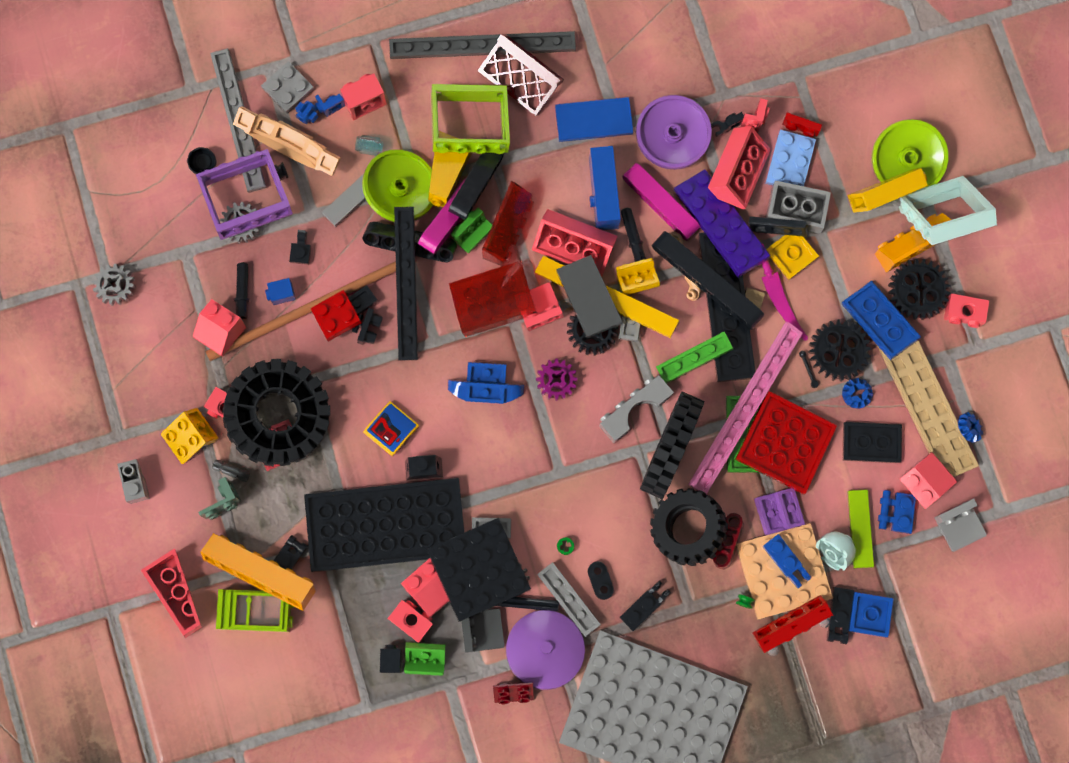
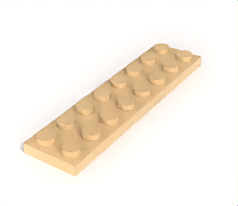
[876,341,979,477]

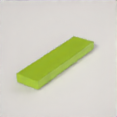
[847,490,874,569]

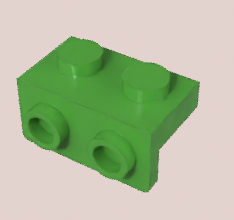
[451,208,494,253]
[404,642,445,676]

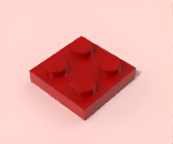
[310,290,362,342]

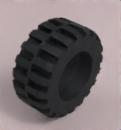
[650,488,728,566]

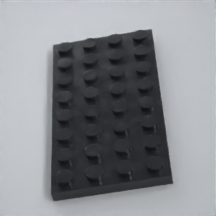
[304,478,465,572]

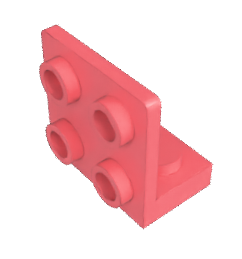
[515,282,564,331]

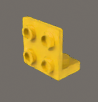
[161,408,219,464]

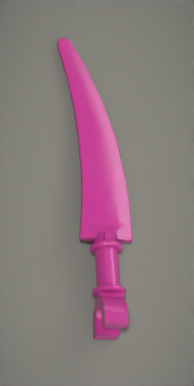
[761,243,808,341]

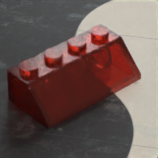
[482,181,534,267]

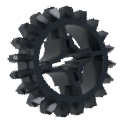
[567,312,618,356]

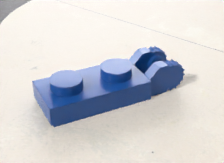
[762,534,811,588]

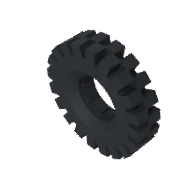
[223,359,330,467]
[640,392,705,499]

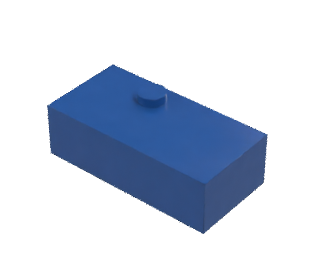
[589,146,621,230]

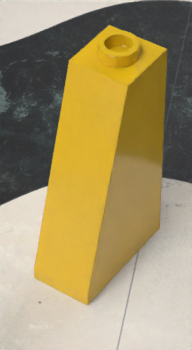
[428,131,472,207]
[847,168,928,213]

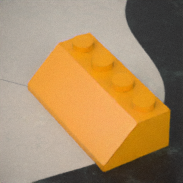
[875,213,951,273]

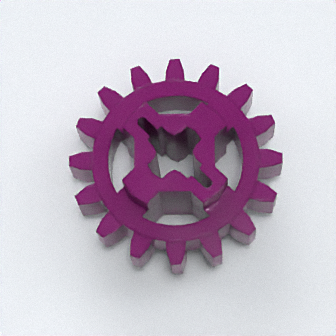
[536,359,577,401]

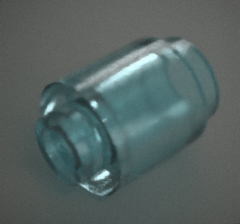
[355,135,383,156]

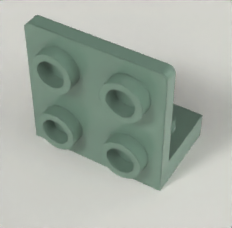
[198,477,241,520]

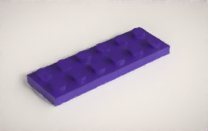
[674,169,770,277]

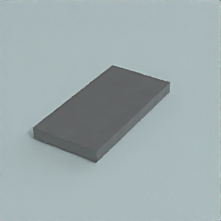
[556,255,622,338]

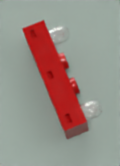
[753,595,833,656]

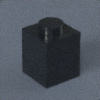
[380,645,401,673]

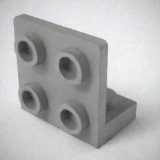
[934,499,987,552]

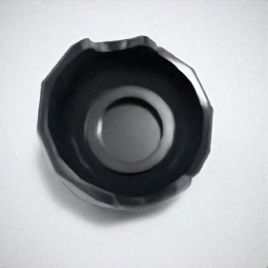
[187,147,217,174]

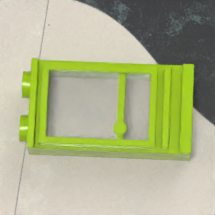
[216,589,294,632]

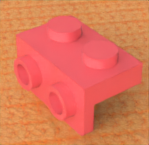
[740,98,770,133]

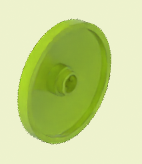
[871,119,948,188]
[362,150,433,222]

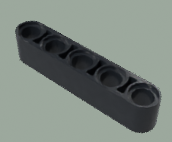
[448,153,504,220]
[362,222,457,263]

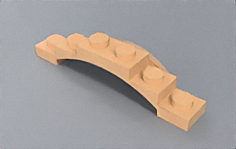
[233,106,341,176]

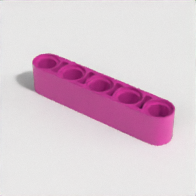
[622,163,700,241]
[418,179,466,254]

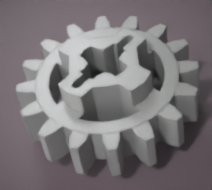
[219,202,261,244]
[92,264,136,306]

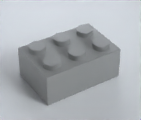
[766,181,831,234]

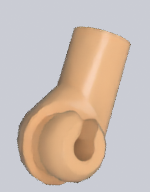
[684,276,701,301]

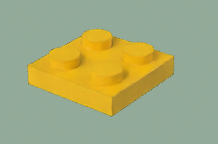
[766,235,819,280]

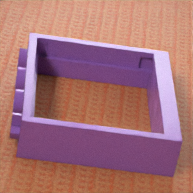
[196,149,292,240]

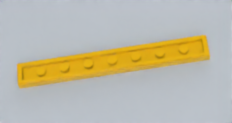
[535,256,679,338]

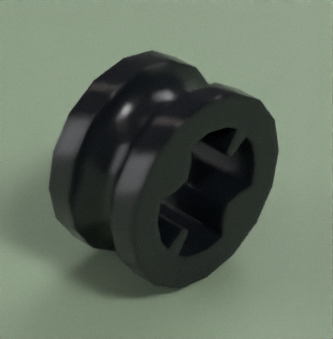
[274,162,289,181]

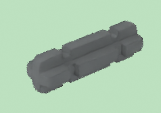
[212,460,250,482]

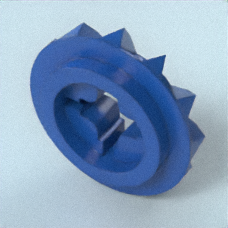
[842,378,873,409]
[958,412,983,443]

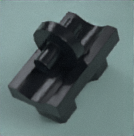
[352,308,383,345]

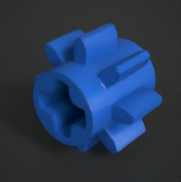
[295,101,319,124]

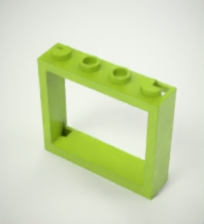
[431,84,510,154]

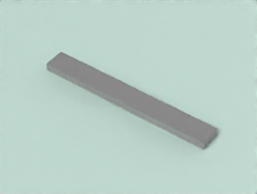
[210,48,266,193]

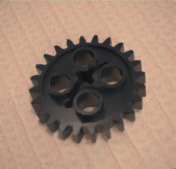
[888,259,951,320]
[808,319,871,382]

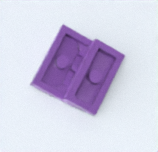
[754,488,805,536]

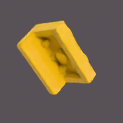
[616,258,660,295]

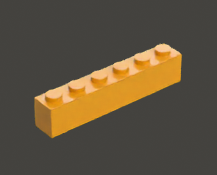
[200,533,316,611]

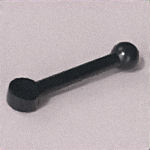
[799,351,819,388]

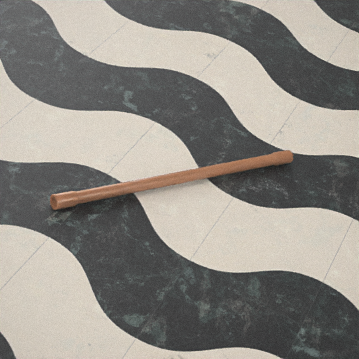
[205,258,417,362]

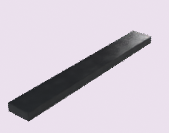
[394,207,418,360]

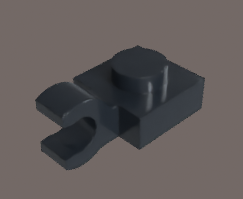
[711,112,744,137]
[289,230,311,265]

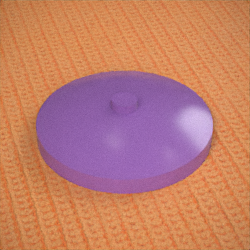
[636,95,712,170]
[506,610,585,690]

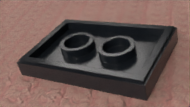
[843,422,902,463]

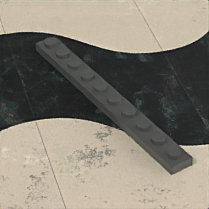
[389,31,576,59]

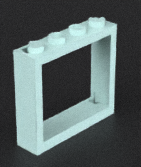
[899,176,997,245]

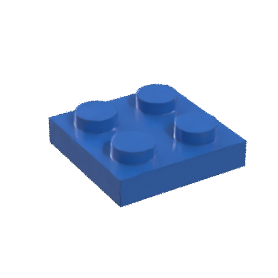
[849,592,893,638]

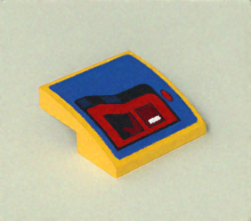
[363,401,419,457]

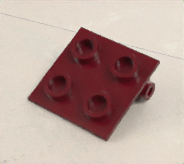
[493,682,534,705]

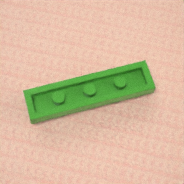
[656,332,733,384]

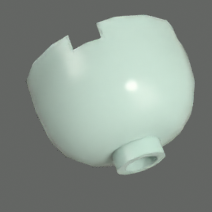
[816,531,856,571]

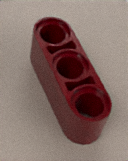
[713,513,744,570]

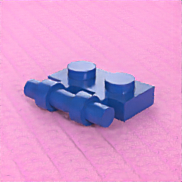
[878,490,916,534]

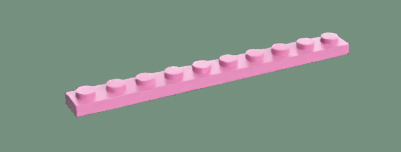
[688,322,803,494]

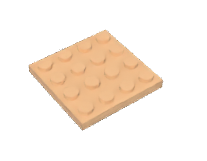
[736,523,833,620]

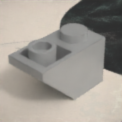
[117,459,150,504]

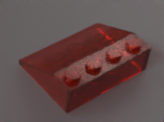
[449,260,537,337]

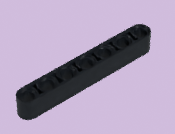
[651,231,764,330]

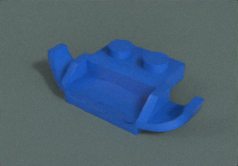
[448,362,524,404]

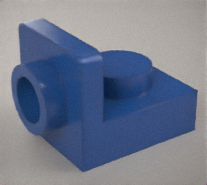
[315,94,345,117]

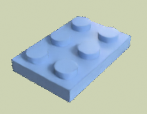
[765,129,816,186]

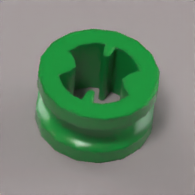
[557,537,574,555]
[736,594,755,609]

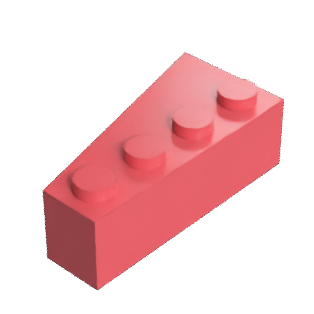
[141,548,202,638]

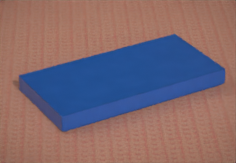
[555,97,633,142]
[842,281,921,361]

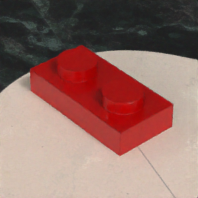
[782,112,822,137]

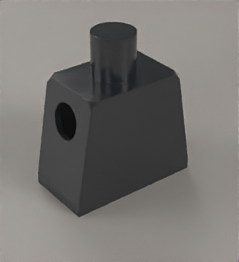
[405,455,443,481]

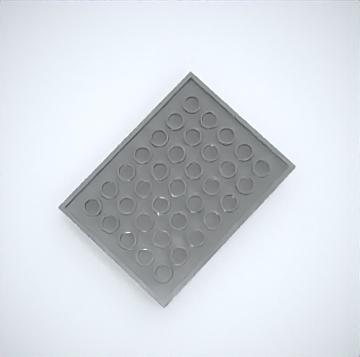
[559,630,748,763]

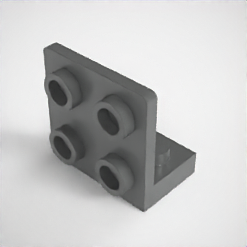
[462,609,505,653]

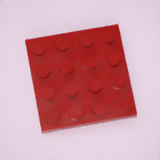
[735,391,837,495]

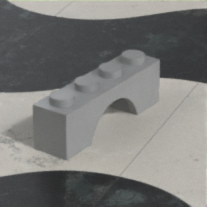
[599,375,674,443]

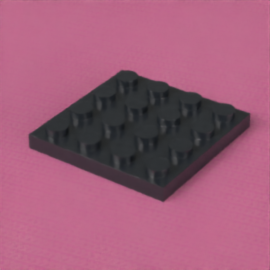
[426,518,531,622]

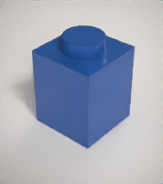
[265,278,296,305]

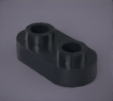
[587,561,614,600]

